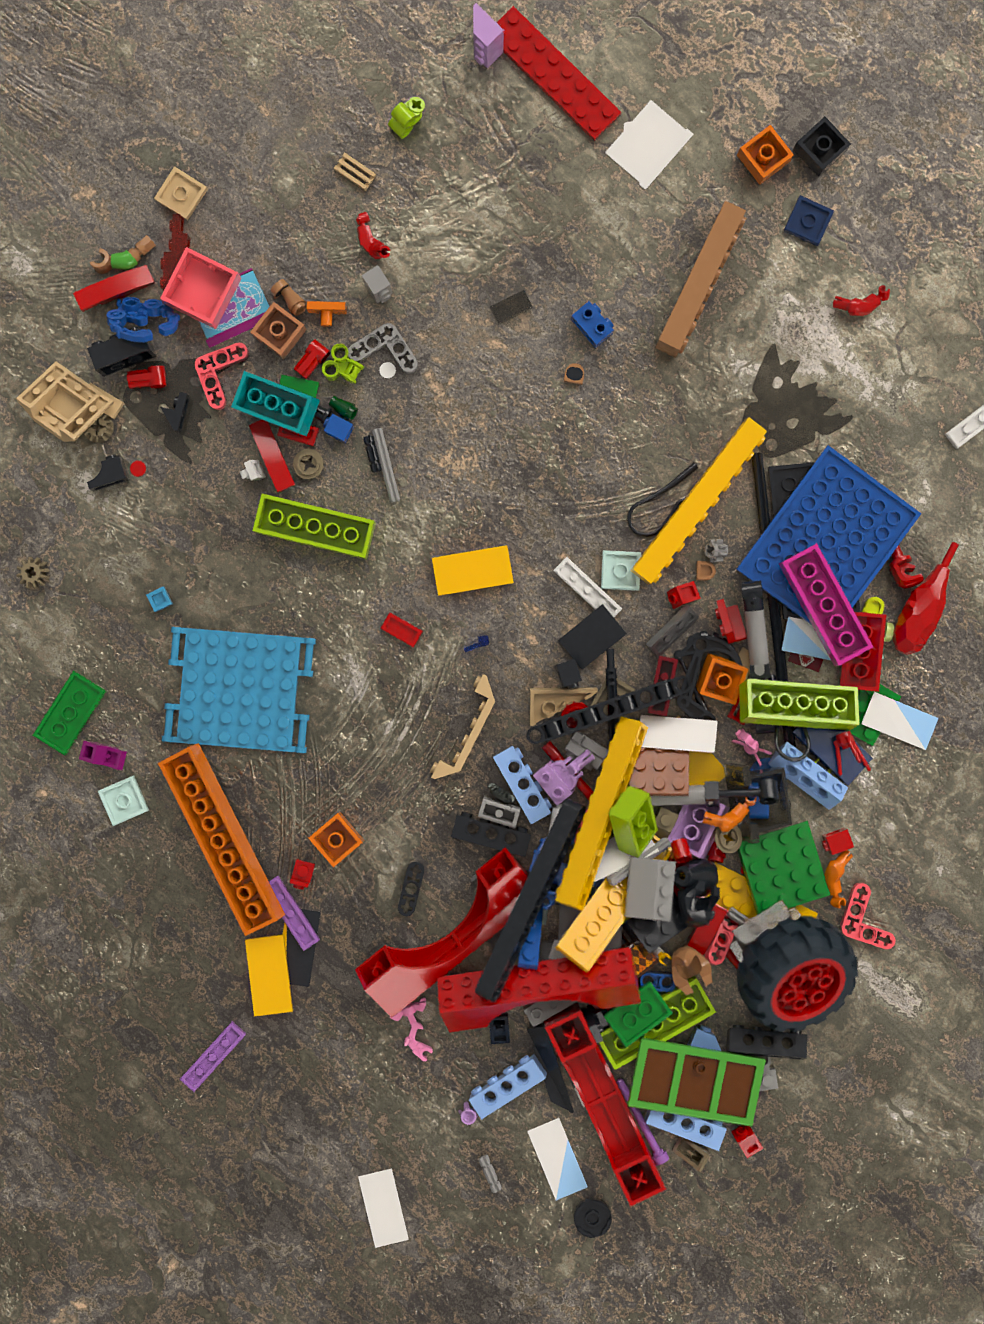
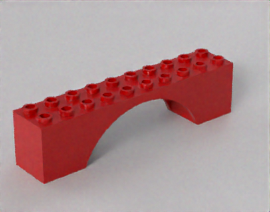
[355,847,529,1018]
[437,947,641,1033]
[544,1002,666,1207]

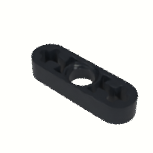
[398,861,425,916]

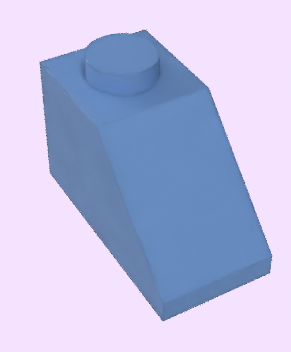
[687,1025,721,1051]

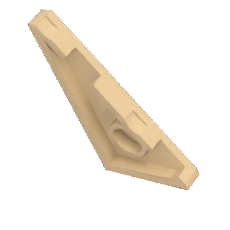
[529,688,598,726]

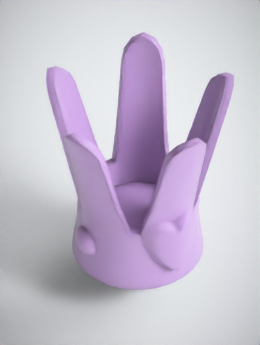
[458,1102,478,1125]

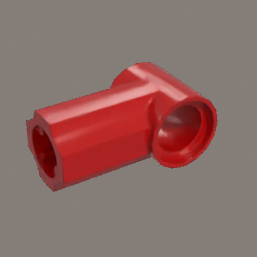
[293,339,331,380]
[127,366,167,389]
[668,838,692,870]

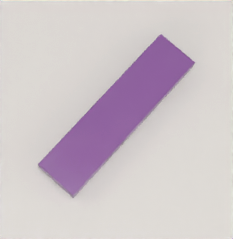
[269,875,320,951]
[180,1021,246,1092]

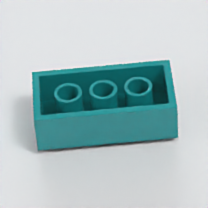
[231,371,320,436]

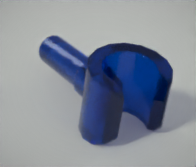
[464,635,489,653]

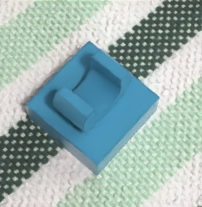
[146,586,173,612]

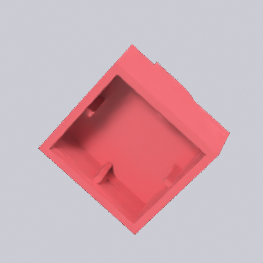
[160,247,242,329]

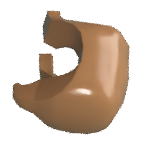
[671,945,713,995]

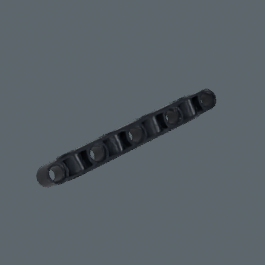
[526,676,692,744]

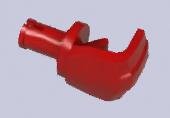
[889,545,924,589]

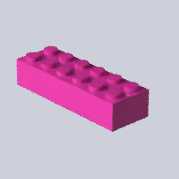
[779,544,873,666]

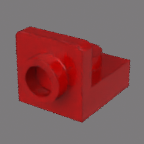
[667,581,701,609]
[289,859,316,890]
[731,1125,764,1158]

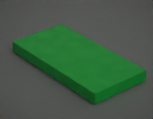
[33,670,107,756]

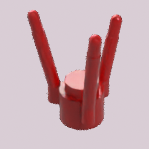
[833,731,871,776]

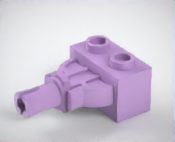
[533,749,595,805]

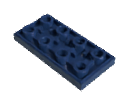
[791,727,873,786]

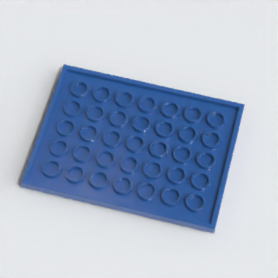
[736,445,922,625]

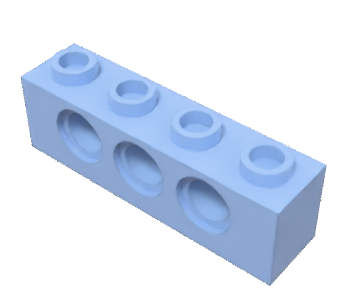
[768,742,848,810]
[493,745,552,824]
[469,1054,547,1119]
[644,1110,727,1151]

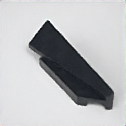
[527,1023,574,1113]

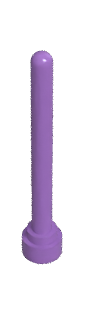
[617,1078,669,1166]

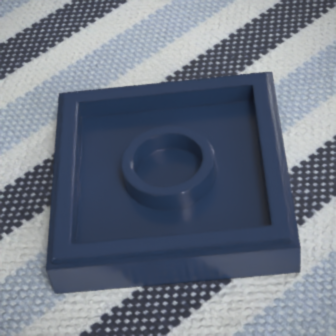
[783,195,834,247]

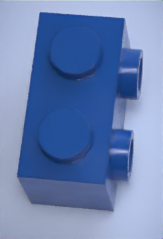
[571,301,614,348]

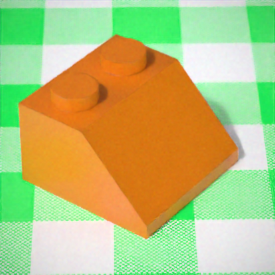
[696,653,748,705]

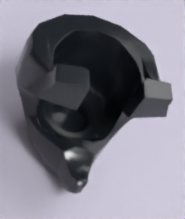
[678,880,720,927]

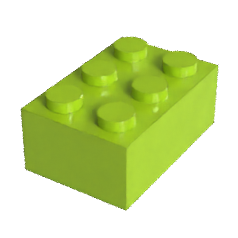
[609,786,658,858]

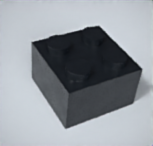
[793,116,851,177]

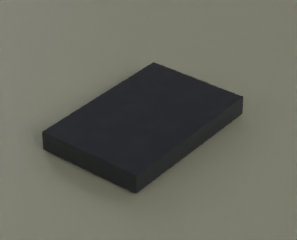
[558,604,627,670]

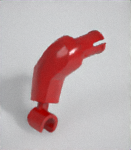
[356,212,390,259]
[833,285,890,316]

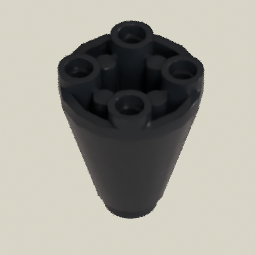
[674,858,718,897]

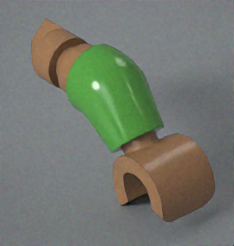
[90,235,155,274]

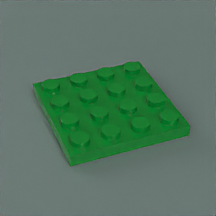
[737,821,830,918]

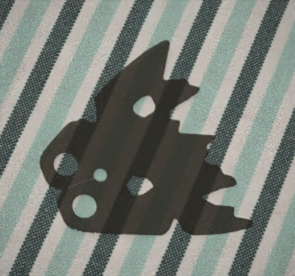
[741,344,853,458]
[123,359,232,464]

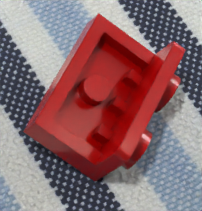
[715,599,747,644]

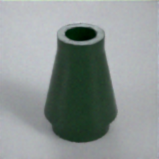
[329,396,358,421]

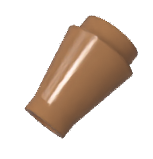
[281,286,307,316]

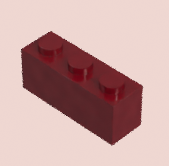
[648,656,678,717]

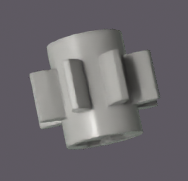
[704,539,728,562]

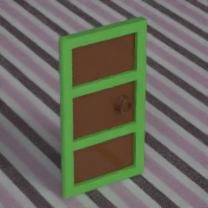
[627,1037,766,1127]

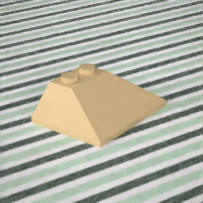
[16,362,114,442]

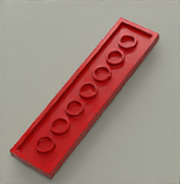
[497,6,621,141]

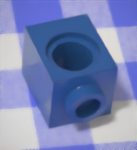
[323,414,354,444]

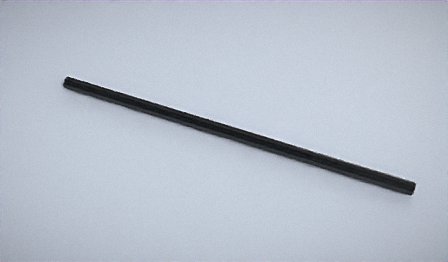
[752,452,796,748]

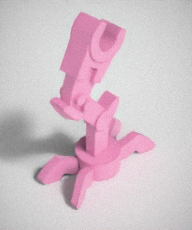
[731,729,772,766]
[390,997,433,1062]

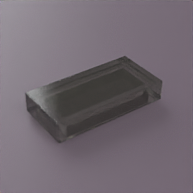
[490,290,532,325]

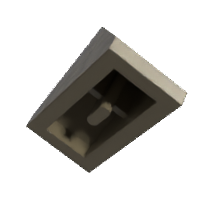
[672,1137,710,1172]

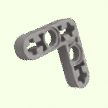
[348,323,418,374]

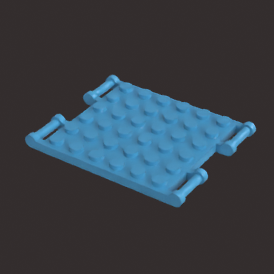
[162,627,316,753]

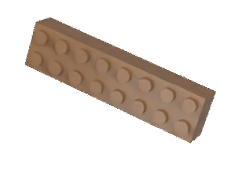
[655,201,747,358]

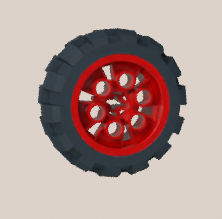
[737,916,858,1032]

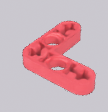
[195,343,249,410]
[840,882,896,949]
[700,897,739,966]

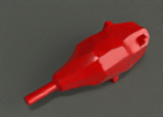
[892,542,959,655]

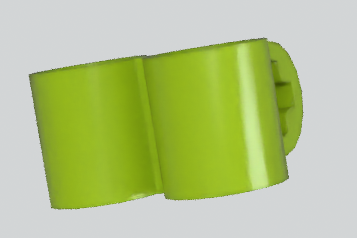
[388,97,425,139]
[322,344,364,384]

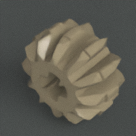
[16,557,50,589]

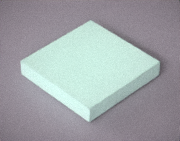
[601,550,641,591]
[98,775,149,826]

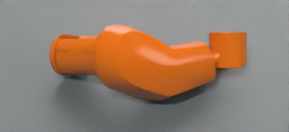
[703,797,757,832]
[824,850,853,909]

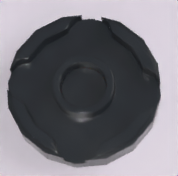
[573,1198,612,1238]

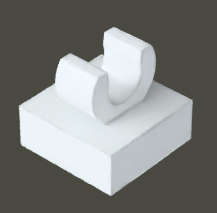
[240,460,266,481]

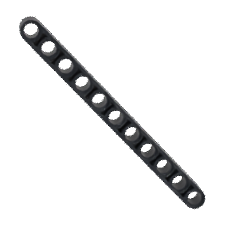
[475,798,586,1002]

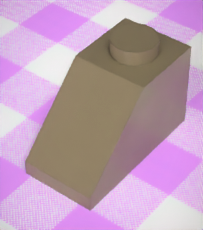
[655,806,679,839]

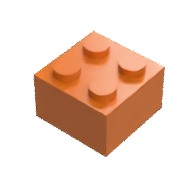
[737,125,794,185]
[309,812,365,867]

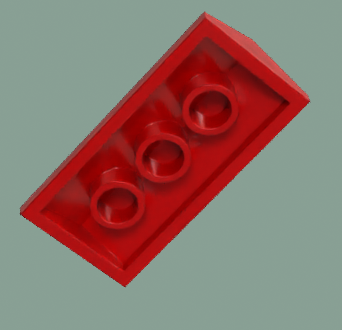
[840,612,886,692]

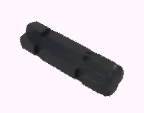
[363,435,382,473]

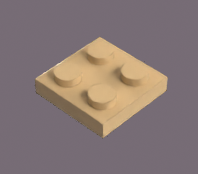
[154,166,208,221]

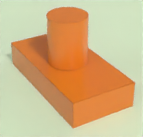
[307,301,347,327]

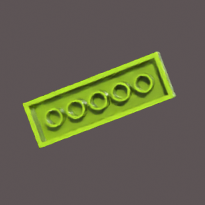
[253,494,376,560]
[739,679,859,730]
[599,976,716,1070]

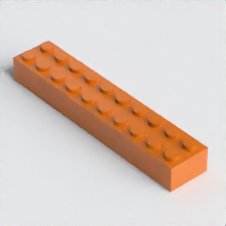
[158,743,285,936]

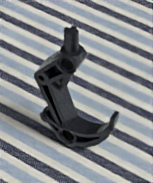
[674,630,743,721]

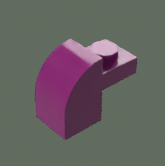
[79,741,127,770]

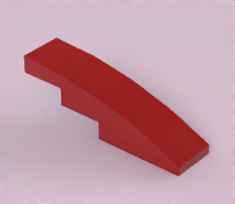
[73,265,155,312]
[249,419,295,493]
[684,905,727,956]

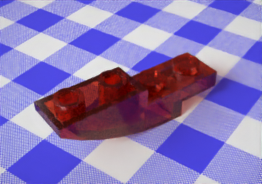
[160,214,191,291]

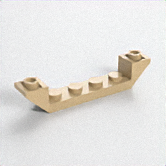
[430,674,495,779]

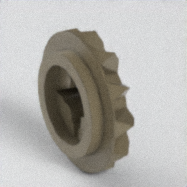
[84,413,114,443]
[293,449,324,480]
[713,826,742,853]

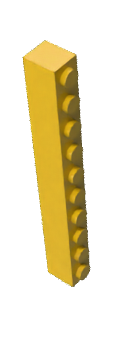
[630,417,767,584]
[555,716,648,911]

